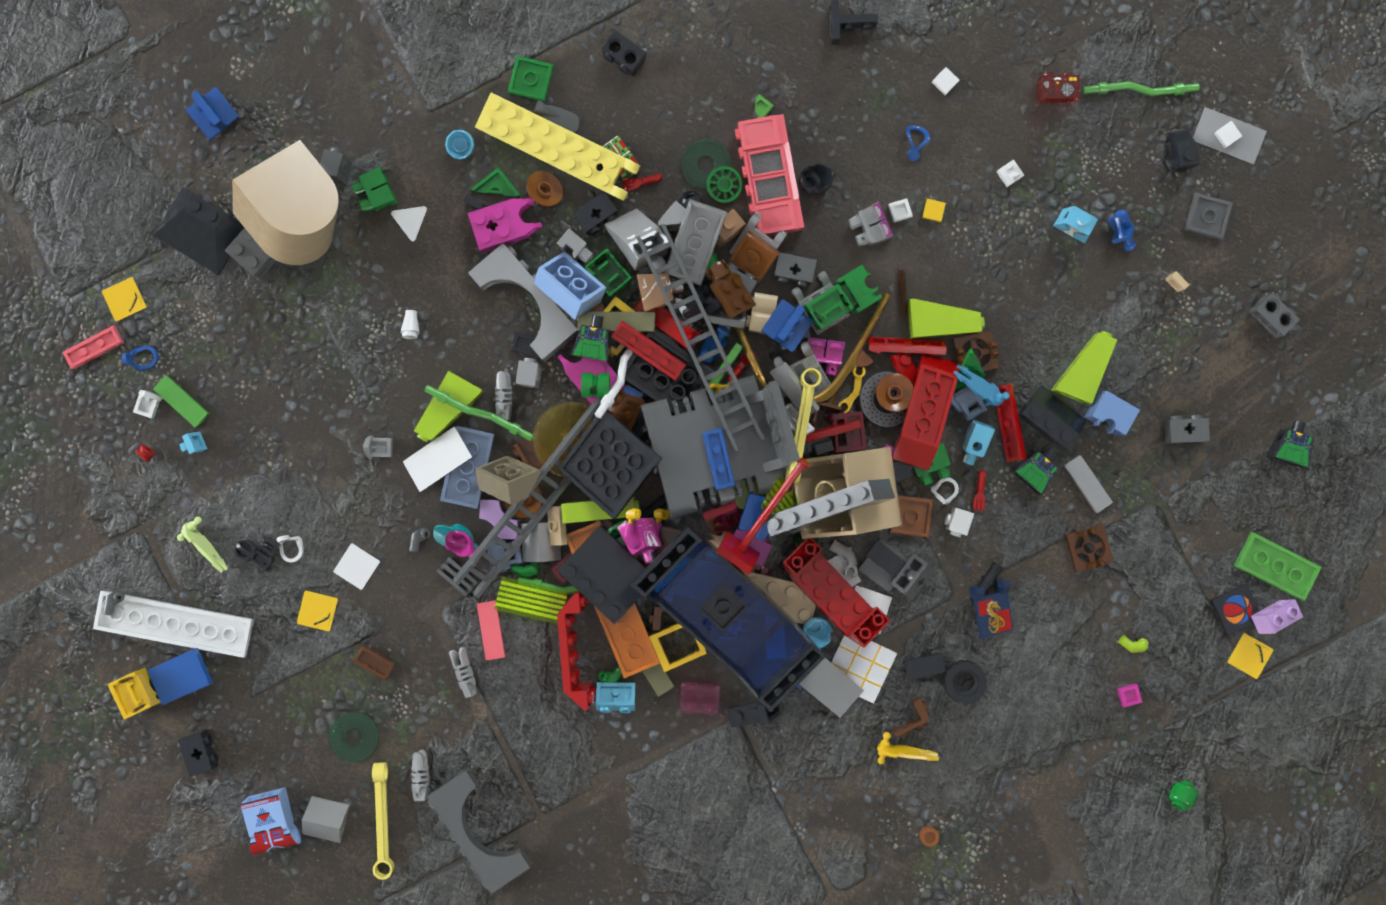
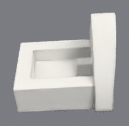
[133,390,162,419]

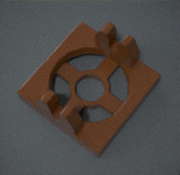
[953,331,999,371]
[1065,524,1114,572]

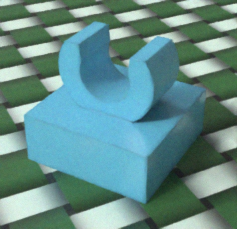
[180,432,207,454]

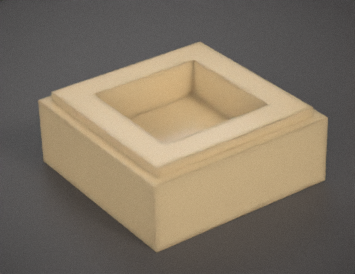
[1165,271,1189,292]

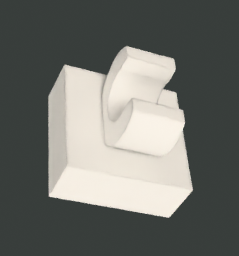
[997,160,1024,187]

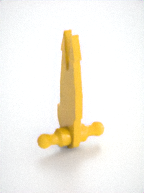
[877,732,939,765]

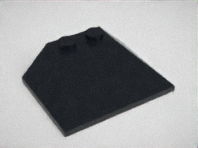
[153,187,245,275]

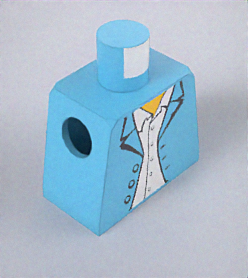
[1053,206,1098,243]
[962,419,995,466]

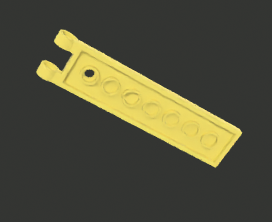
[475,93,641,201]

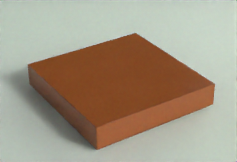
[728,230,780,283]
[890,495,933,538]

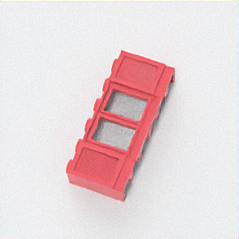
[735,114,804,237]

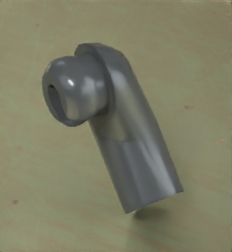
[409,527,431,552]
[102,590,125,615]

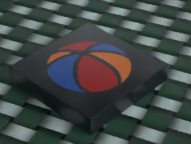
[1210,584,1259,635]

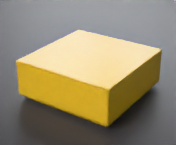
[922,198,946,222]

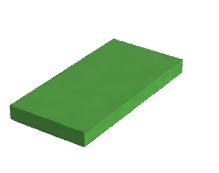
[1234,532,1322,601]

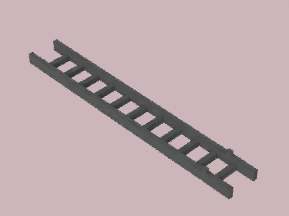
[636,224,764,452]
[453,397,602,599]

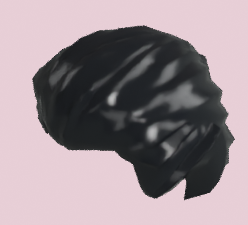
[798,163,836,195]

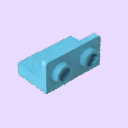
[596,682,635,713]

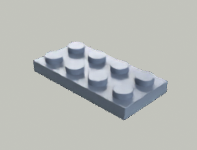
[440,426,495,509]

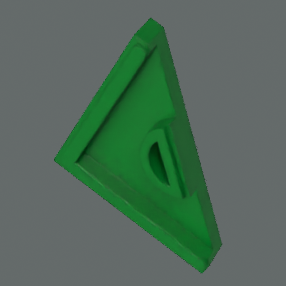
[471,167,521,198]
[954,348,986,392]

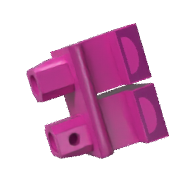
[807,337,845,376]

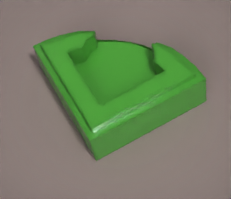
[755,94,774,118]

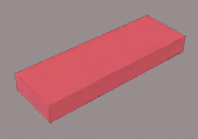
[62,326,124,370]
[477,600,506,660]

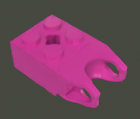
[468,198,543,253]
[558,354,626,404]

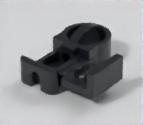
[803,437,834,457]
[234,535,281,572]

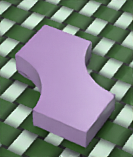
[479,499,518,539]

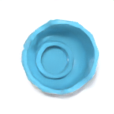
[445,130,475,159]
[803,617,832,648]

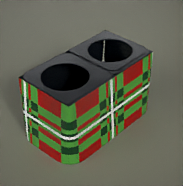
[602,135,641,181]

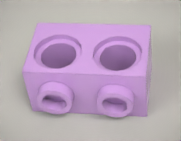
[1251,599,1303,634]

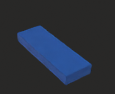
[702,428,735,491]

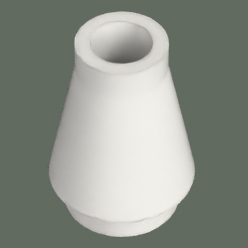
[400,310,420,339]

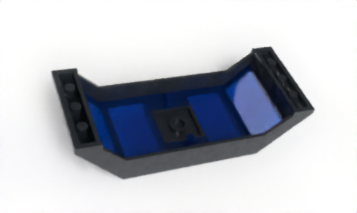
[630,526,826,711]

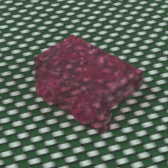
[680,681,720,715]

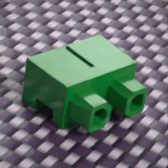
[352,166,398,212]
[913,443,951,486]

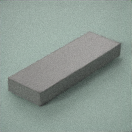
[770,362,820,415]
[1063,455,1113,513]

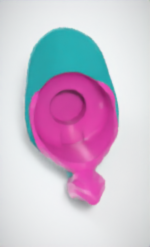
[433,524,479,563]

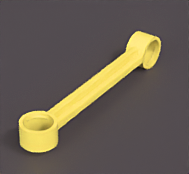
[785,368,821,484]
[372,762,395,880]

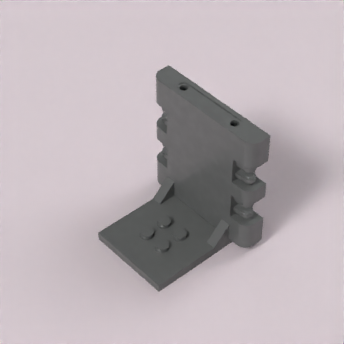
[640,375,800,519]

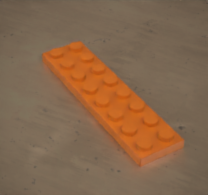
[567,520,660,678]

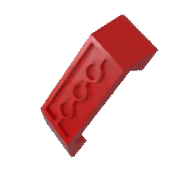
[892,354,959,471]
[782,538,891,648]
[557,591,596,710]

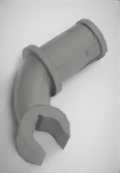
[829,540,858,579]

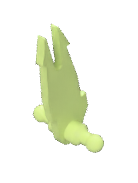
[177,517,228,573]

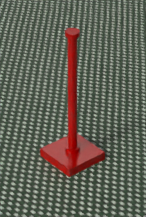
[716,458,809,574]

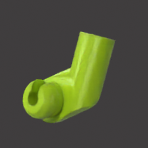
[1118,635,1149,653]

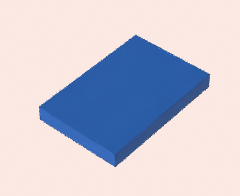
[147,648,213,705]

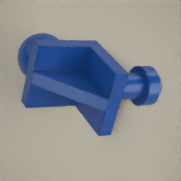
[1108,210,1136,251]
[698,326,729,364]

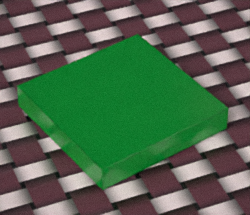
[508,56,554,103]

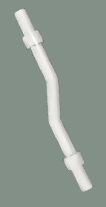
[595,332,647,418]

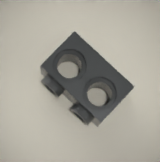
[1249,293,1300,338]

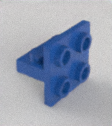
[186,87,239,140]
[761,300,813,352]
[738,493,785,541]

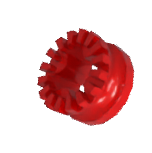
[135,444,155,462]

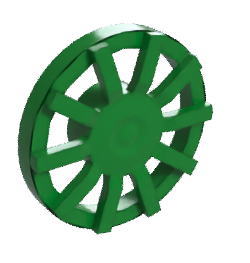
[706,166,742,203]

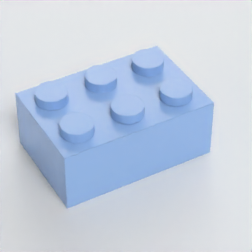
[534,251,606,319]

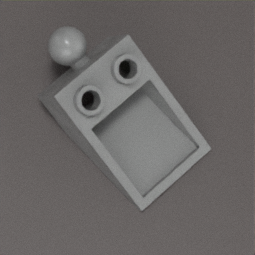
[604,209,669,270]

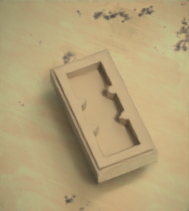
[547,506,567,546]

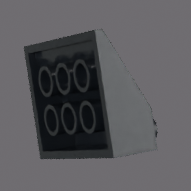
[625,330,715,416]
[557,525,646,625]

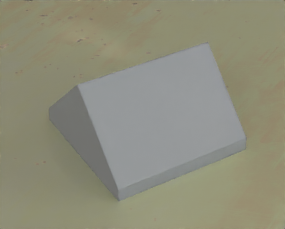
[658,201,686,232]
[521,522,561,562]
[302,796,350,843]

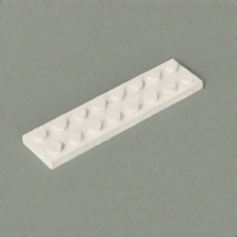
[93,591,254,658]

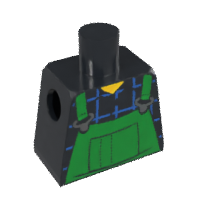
[571,315,611,362]
[1266,420,1313,468]
[1011,447,1058,495]

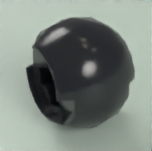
[679,191,703,209]

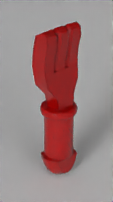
[622,173,663,192]
[727,351,757,382]
[972,470,987,511]

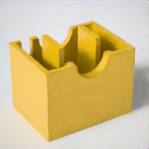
[107,668,161,720]

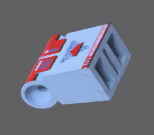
[240,787,301,856]

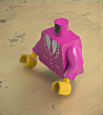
[618,509,669,564]

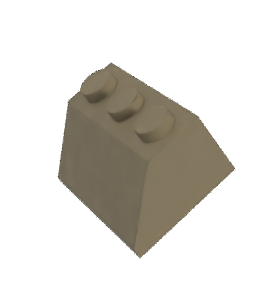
[475,456,541,505]

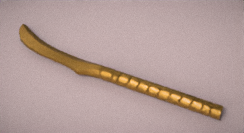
[813,293,891,402]
[734,327,766,388]

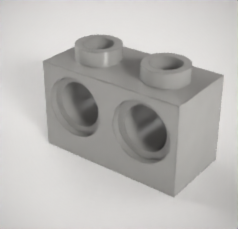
[516,358,542,389]

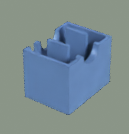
[1084,391,1140,436]

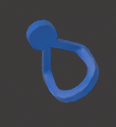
[906,125,930,161]
[122,346,159,371]

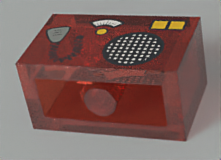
[1037,72,1080,103]

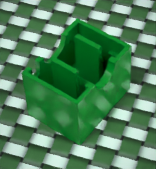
[585,248,633,300]
[835,265,883,316]
[802,284,854,330]

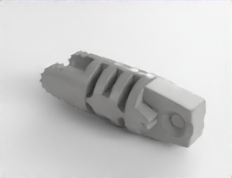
[495,371,512,420]
[449,647,477,698]
[411,749,429,801]

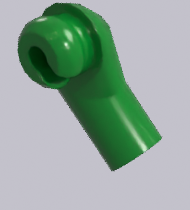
[511,562,540,578]
[598,664,622,683]

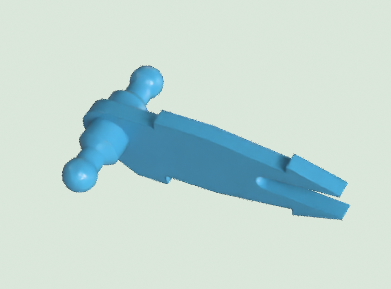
[954,365,1009,406]

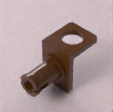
[811,390,842,426]

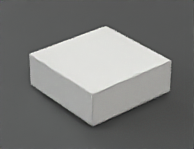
[932,67,959,95]
[1214,121,1242,149]
[888,198,913,223]

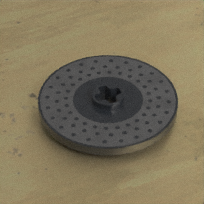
[859,371,908,428]

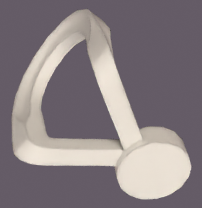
[931,477,959,505]
[277,535,304,563]

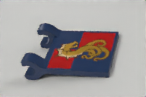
[969,579,1013,639]

